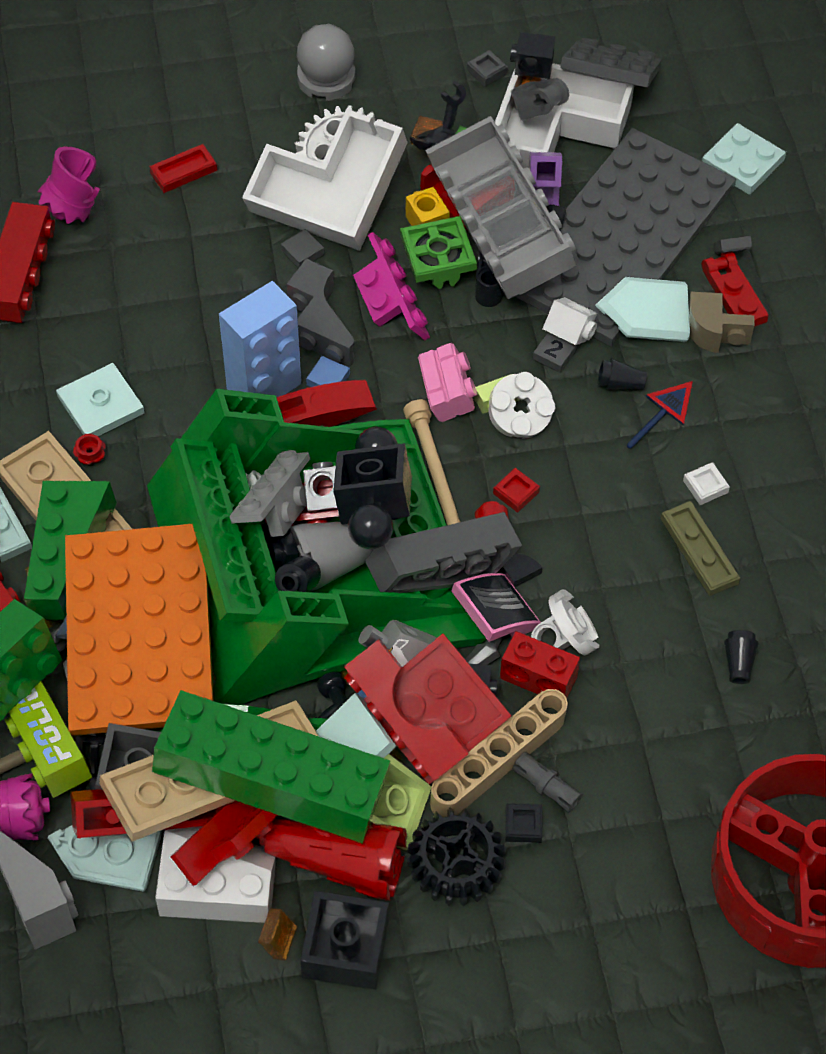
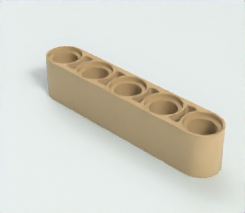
[430,689,568,818]

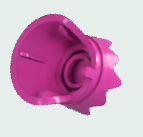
[38,146,100,224]
[0,774,50,840]

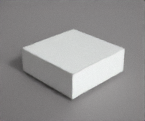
[683,462,730,505]

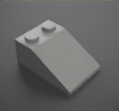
[0,831,79,950]

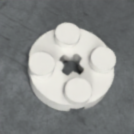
[488,372,555,439]

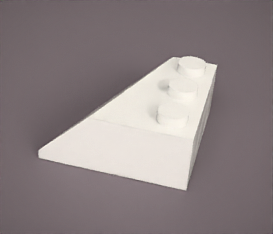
[155,826,277,923]

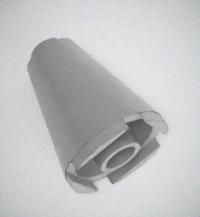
[290,522,374,591]

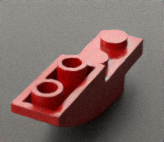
[276,380,377,427]

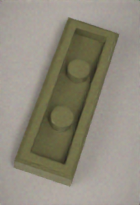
[661,501,740,596]

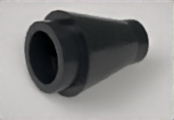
[598,358,647,390]
[724,630,759,684]

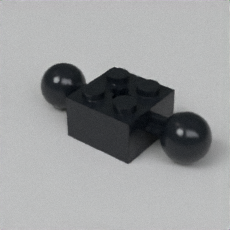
[333,427,412,549]

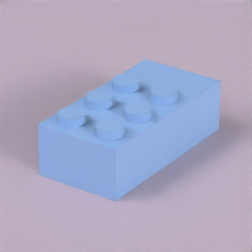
[219,281,301,397]

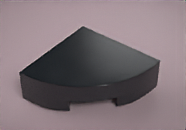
[500,553,542,587]

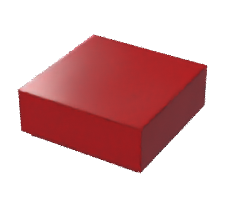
[493,468,540,513]

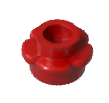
[73,434,106,465]

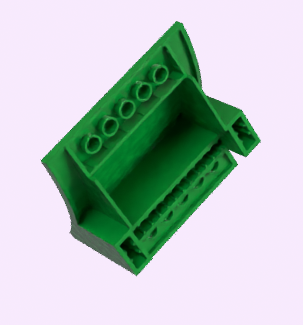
[147,389,486,705]

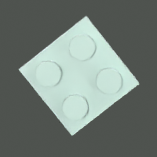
[702,123,786,195]

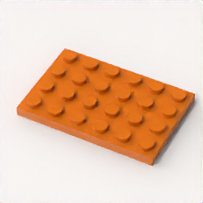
[65,524,214,736]

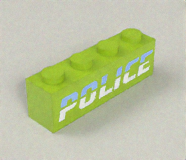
[4,682,92,798]

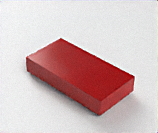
[149,144,218,193]

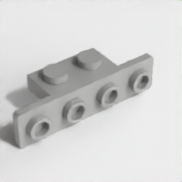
[229,450,310,537]

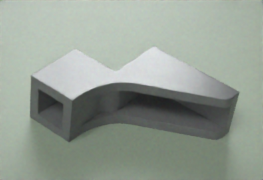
[287,258,354,367]

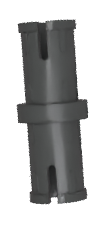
[512,752,583,813]

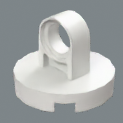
[531,589,599,656]

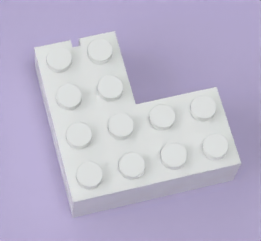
[495,64,634,169]
[242,109,407,251]

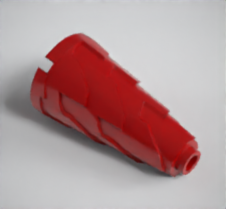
[259,819,407,901]

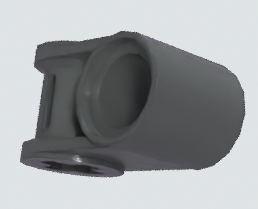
[510,78,569,120]

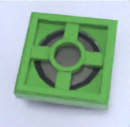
[400,216,477,289]

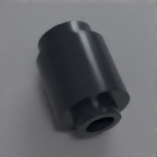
[275,556,321,592]

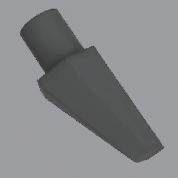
[466,637,502,665]

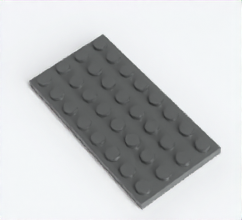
[514,128,736,347]

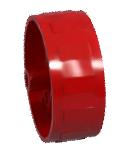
[711,754,826,968]

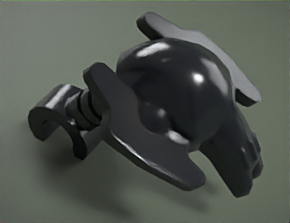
[409,81,466,150]

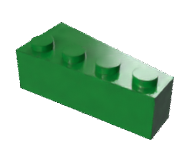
[24,481,117,620]

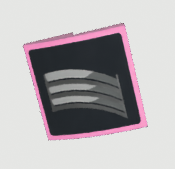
[451,573,541,642]

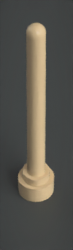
[403,399,460,525]

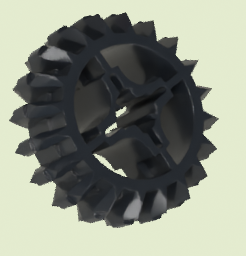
[408,807,506,906]

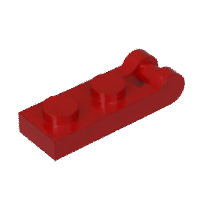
[701,251,769,327]

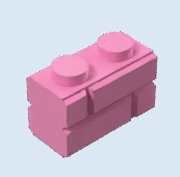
[418,343,477,422]

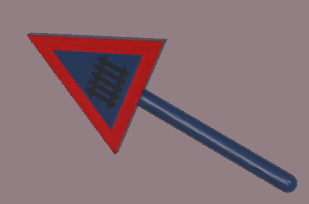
[627,381,693,449]

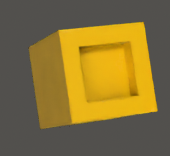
[406,187,450,226]

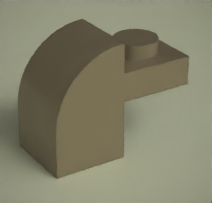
[688,291,754,353]

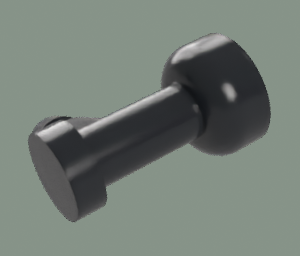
[315,671,347,719]

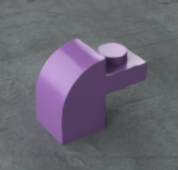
[529,152,562,206]

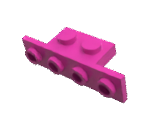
[353,232,430,340]

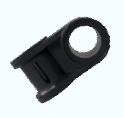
[475,252,504,307]

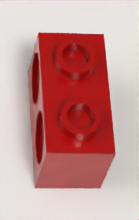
[500,631,580,698]

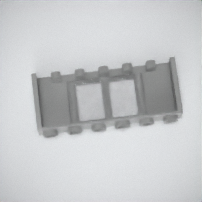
[425,116,576,299]

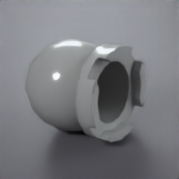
[296,24,355,101]

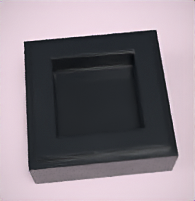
[505,803,542,843]

